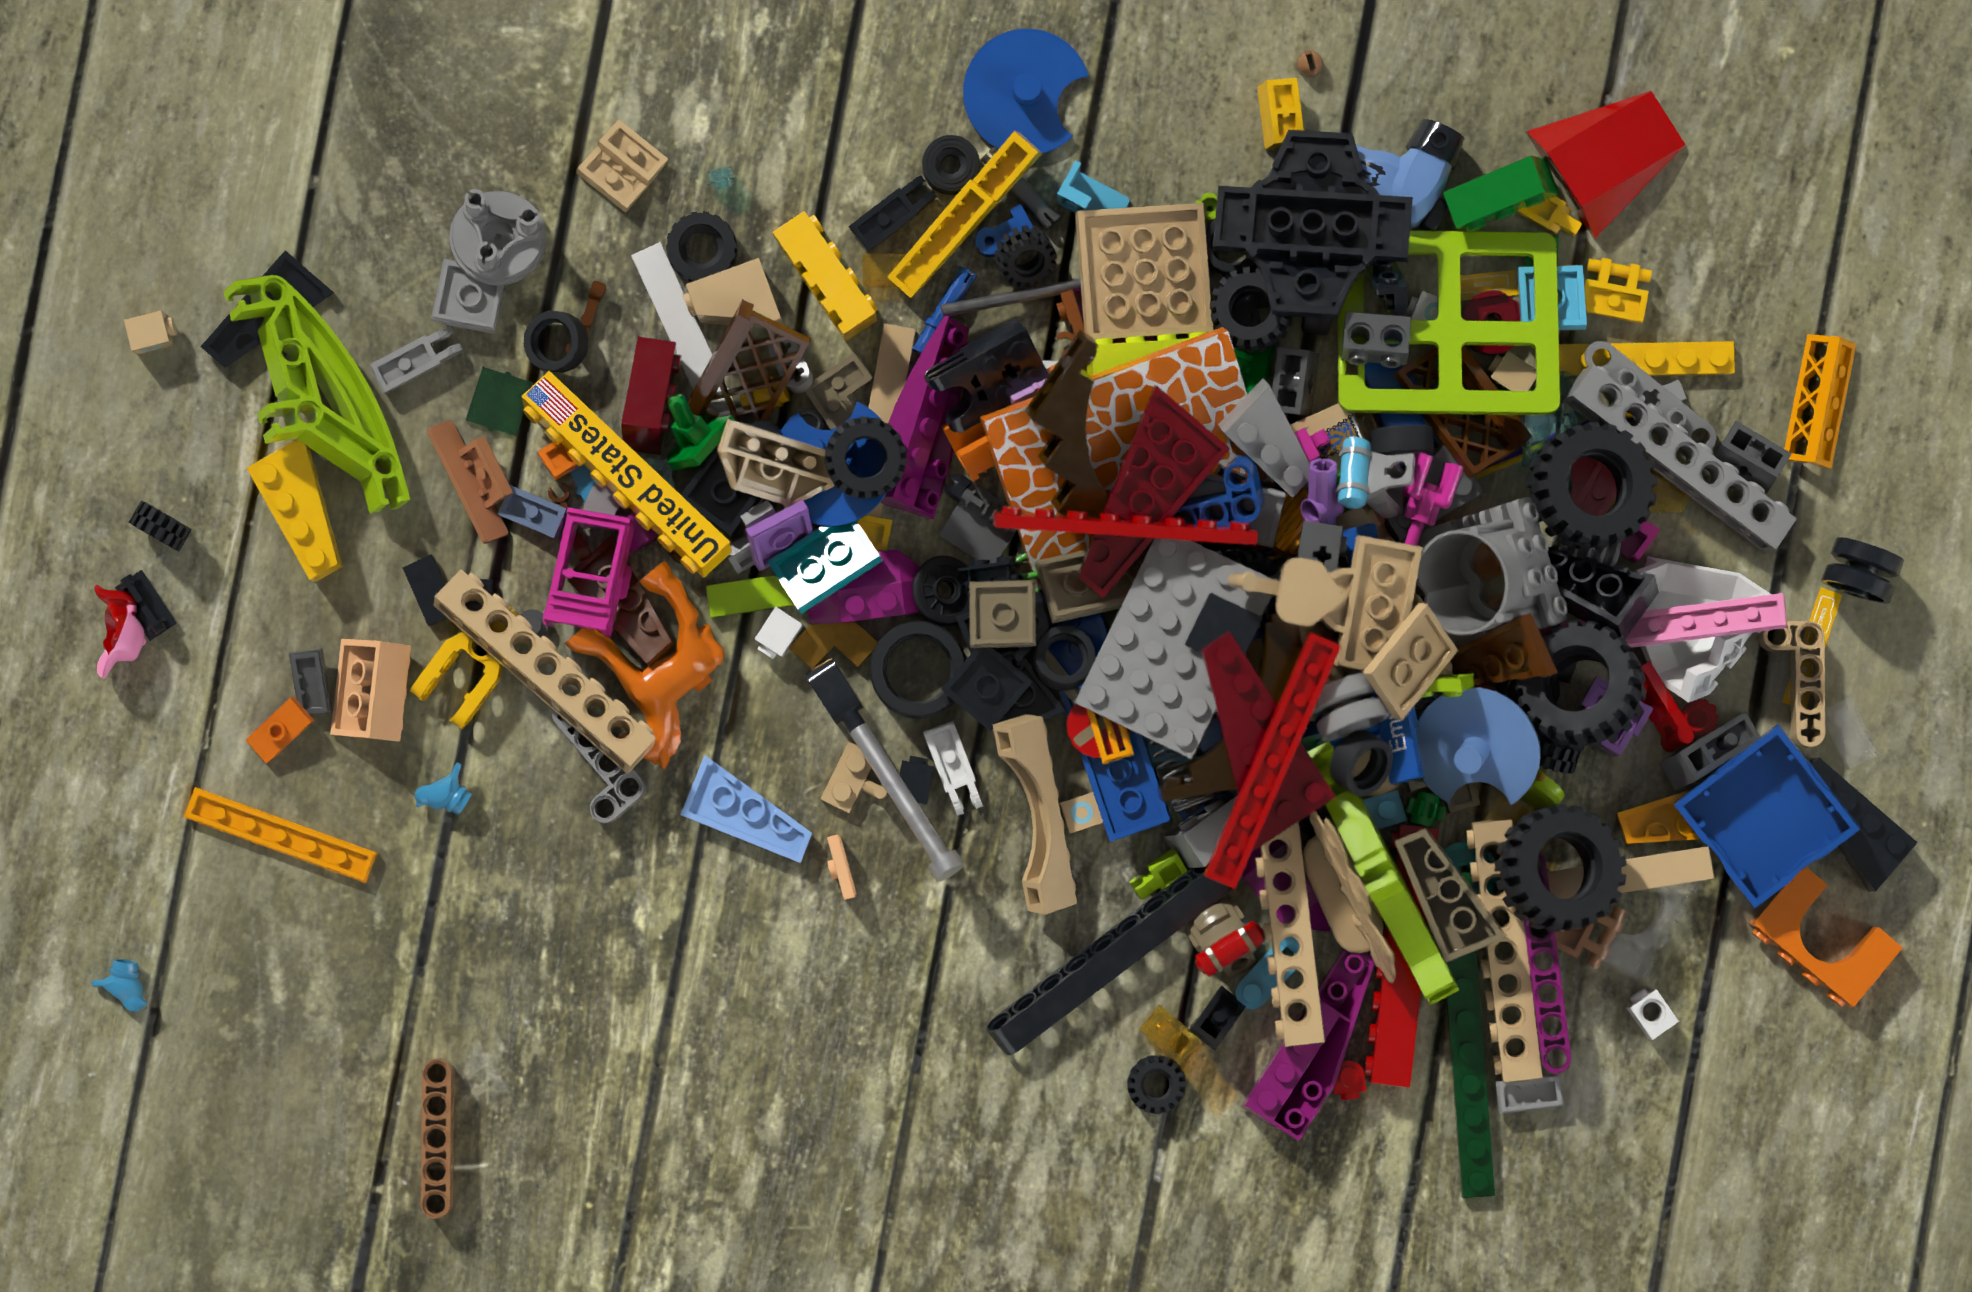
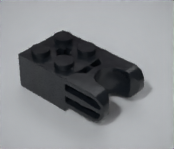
[924,318,1049,433]

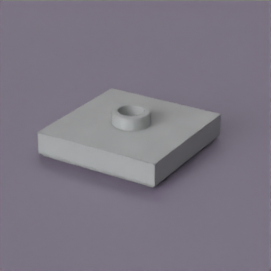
[431,259,505,334]

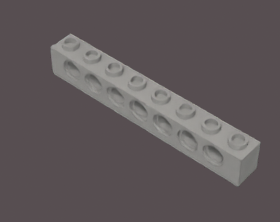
[1562,365,1797,553]

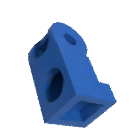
[975,204,1032,258]

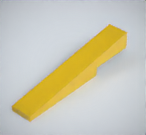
[888,131,1043,298]

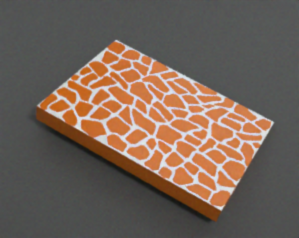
[980,327,1274,591]

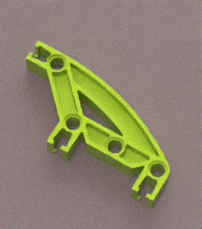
[223,275,411,514]
[1308,741,1459,1005]

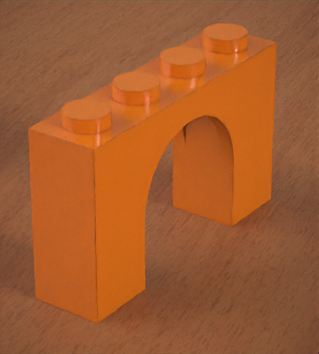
[1748,867,1903,1008]

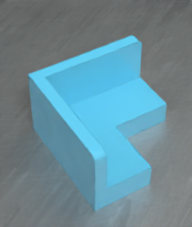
[1056,160,1130,213]

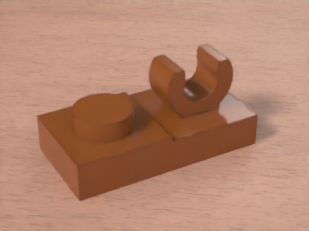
[1056,290,1084,355]

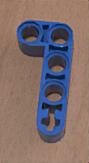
[1152,456,1265,541]

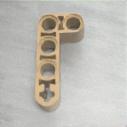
[1758,621,1825,748]

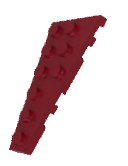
[1077,385,1230,598]
[1201,631,1336,851]

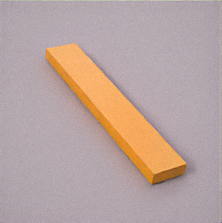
[184,787,378,883]

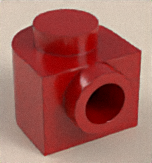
[1332,1060,1366,1100]

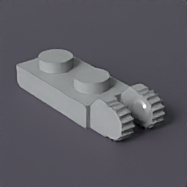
[369,326,463,394]

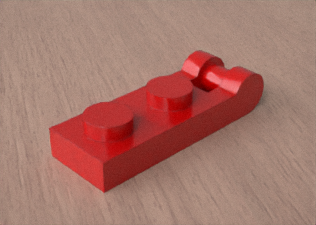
[1640,661,1694,752]

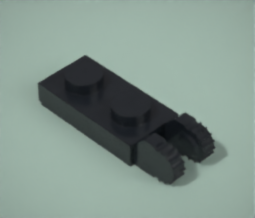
[849,175,938,253]

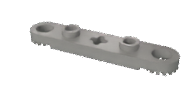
[1584,341,1717,449]

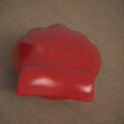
[1681,698,1719,737]

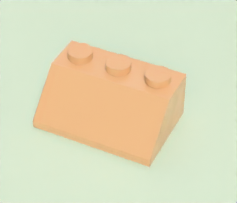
[330,639,411,742]

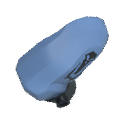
[1356,119,1464,229]

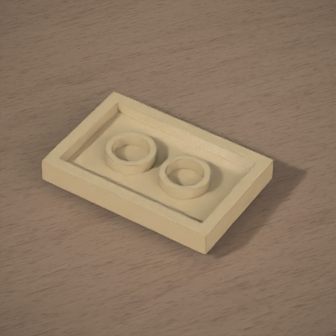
[1362,603,1458,720]

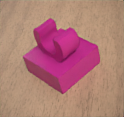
[1294,427,1330,463]

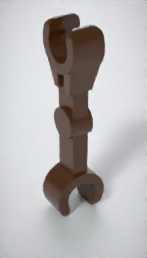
[565,281,607,358]
[548,482,591,561]

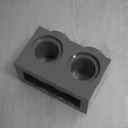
[1341,312,1411,368]

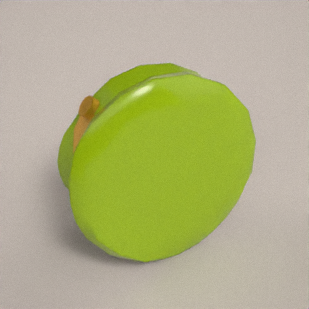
[1520,768,1565,810]

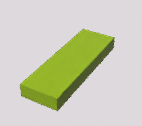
[706,575,795,618]

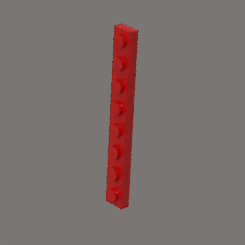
[993,506,1258,545]
[1204,632,1341,889]

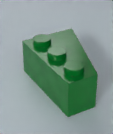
[1443,155,1560,232]

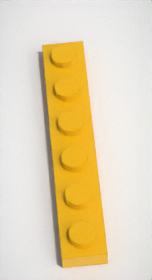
[1559,341,1735,378]

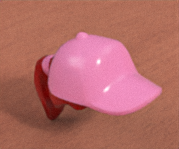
[94,585,146,679]

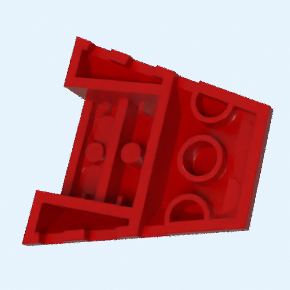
[1526,91,1686,240]

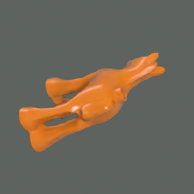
[564,561,725,769]

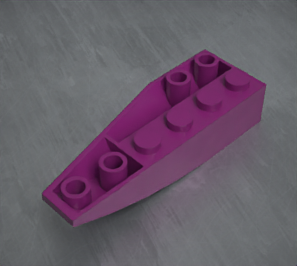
[880,316,969,519]
[1241,949,1375,1141]

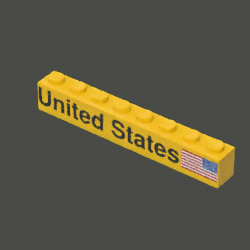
[521,371,732,578]

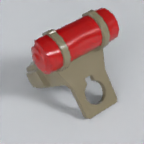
[1186,897,1265,979]

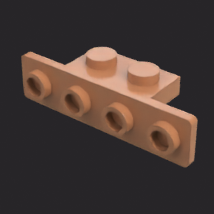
[427,420,513,544]

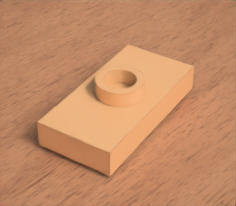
[827,834,857,900]

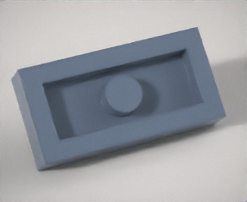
[497,485,567,540]

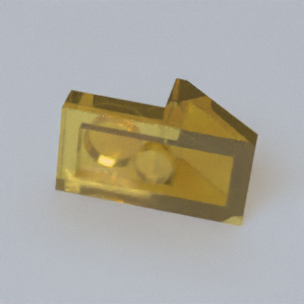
[1139,1004,1203,1066]

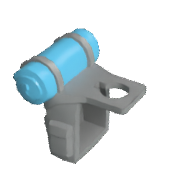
[1336,437,1415,518]

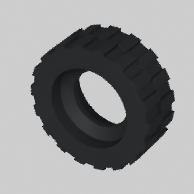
[666,211,738,283]

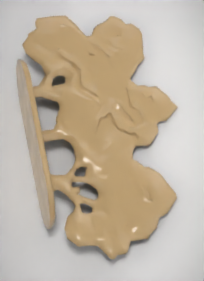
[1302,811,1396,983]

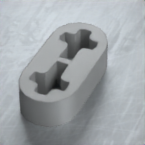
[769,339,813,393]

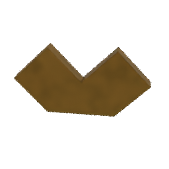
[789,622,878,669]

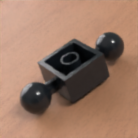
[667,420,783,565]

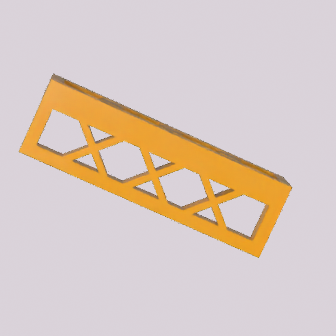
[1784,334,1857,469]

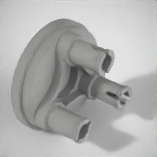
[450,189,546,285]

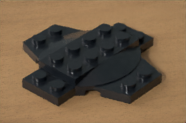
[1213,130,1413,319]

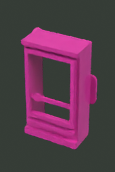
[542,507,635,638]

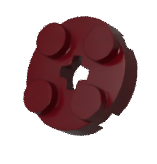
[1461,290,1520,356]

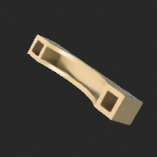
[993,714,1077,915]

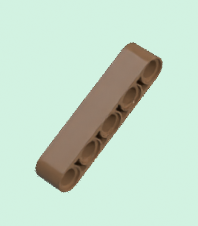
[421,1058,455,1219]

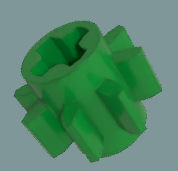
[1405,791,1446,828]

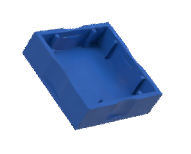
[1674,723,1860,908]

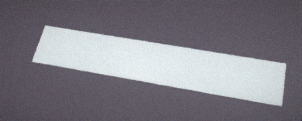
[631,242,737,420]

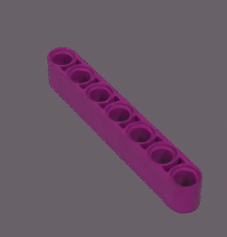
[1524,852,1571,1073]

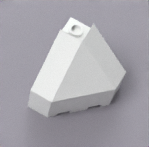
[1635,556,1772,703]

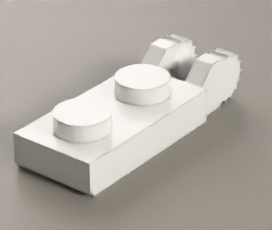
[923,721,983,816]

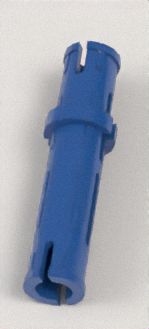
[912,266,977,355]

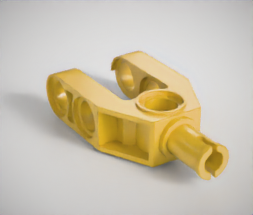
[410,606,520,730]

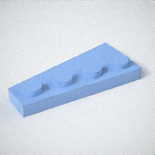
[680,755,813,863]

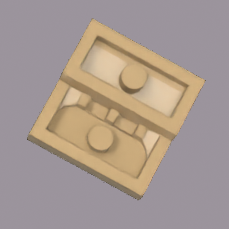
[576,119,668,213]

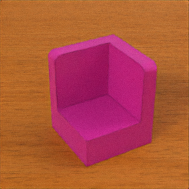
[1610,520,1660,563]

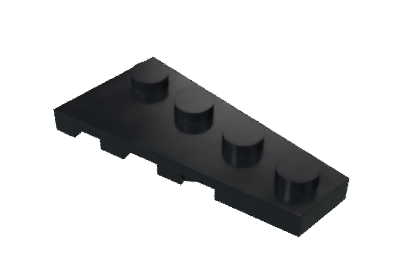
[200,250,334,368]

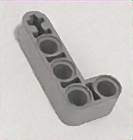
[552,709,646,823]

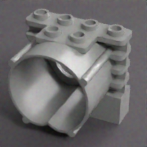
[1416,497,1567,648]

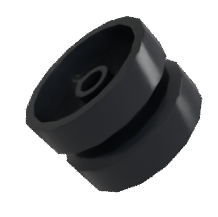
[1821,537,1904,604]

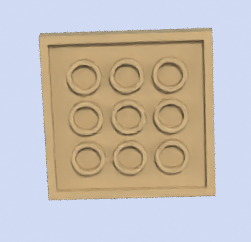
[1075,203,1213,340]

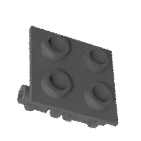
[938,481,1017,564]

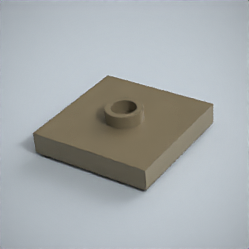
[969,580,1036,648]

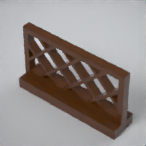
[687,299,811,422]
[1393,345,1532,478]

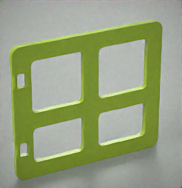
[1337,231,1560,415]

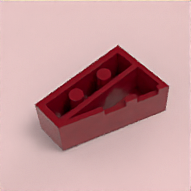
[621,336,682,455]

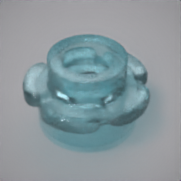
[706,166,737,190]

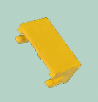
[1257,78,1304,150]

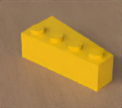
[772,211,879,342]
[247,439,343,582]

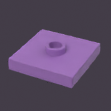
[745,500,813,571]

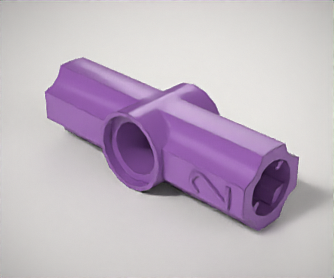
[1300,458,1344,525]

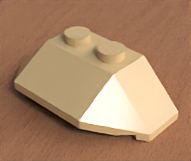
[718,419,834,506]

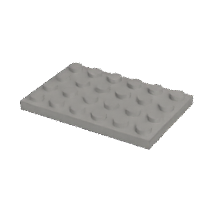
[1074,538,1273,760]

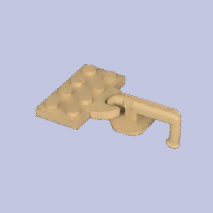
[1227,536,1422,670]

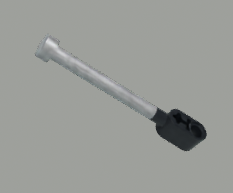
[804,657,965,882]

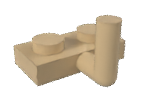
[821,742,887,814]

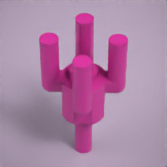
[1403,452,1464,546]

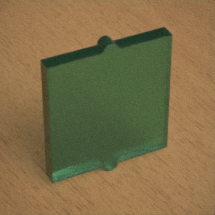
[466,367,534,436]

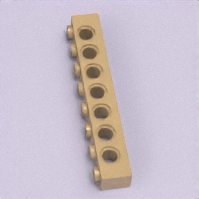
[434,569,656,774]
[1466,818,1543,1082]
[1256,822,1324,1047]

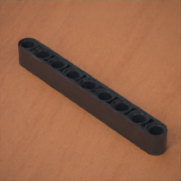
[986,865,1232,1055]

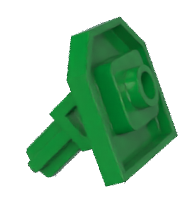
[667,394,736,470]

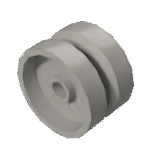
[1312,673,1389,741]

